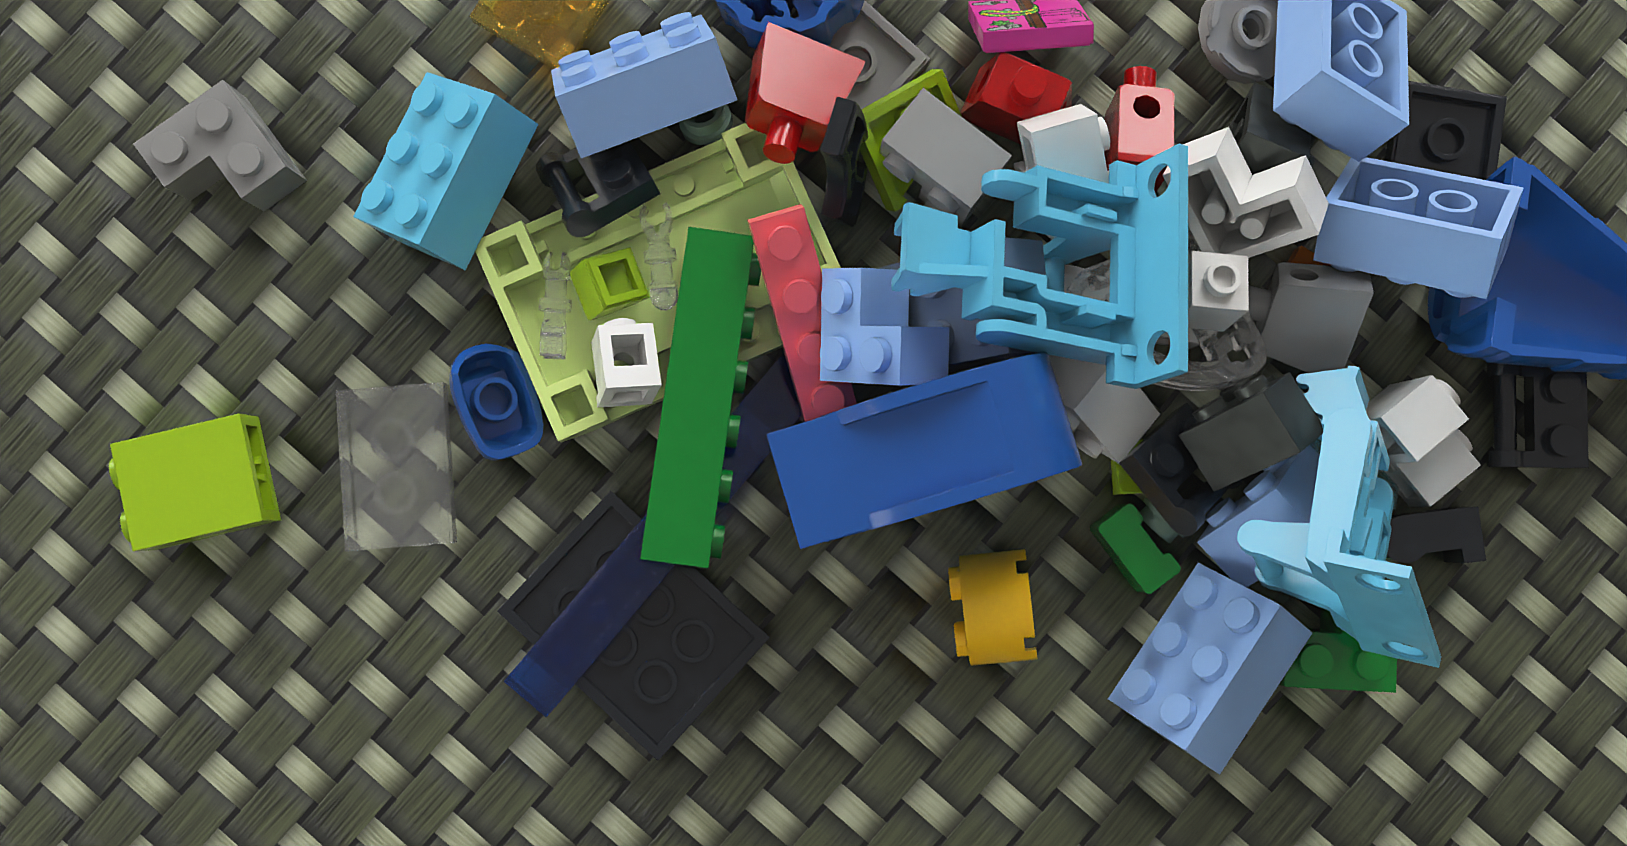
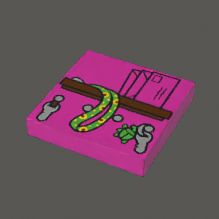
[968,0,1094,53]

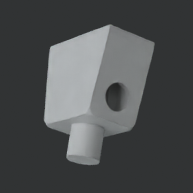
[1242,262,1374,373]

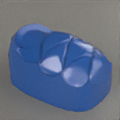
[449,344,544,461]

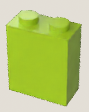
[109,413,281,551]

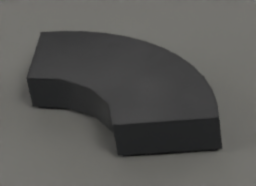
[820,97,868,227]

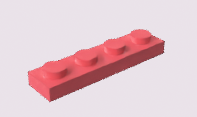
[747,204,857,422]

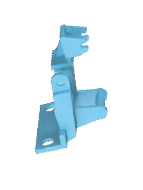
[891,143,1188,389]
[1237,366,1441,668]

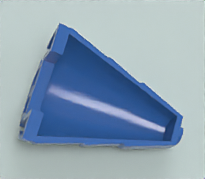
[1428,156,1627,380]

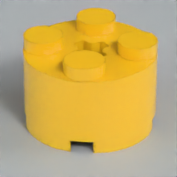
[948,549,1037,666]

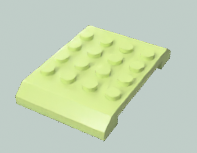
[475,123,841,442]

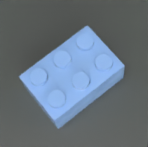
[1273,0,1409,162]
[551,12,737,158]
[1313,157,1524,299]
[1108,562,1312,775]

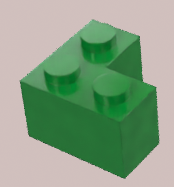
[1279,579,1397,693]

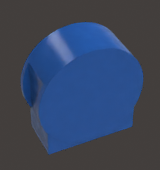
[766,352,1083,549]

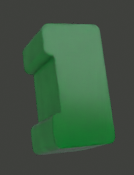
[1090,504,1181,594]

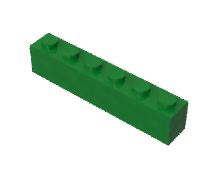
[640,226,761,569]

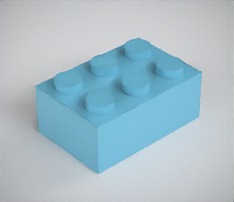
[353,72,539,270]

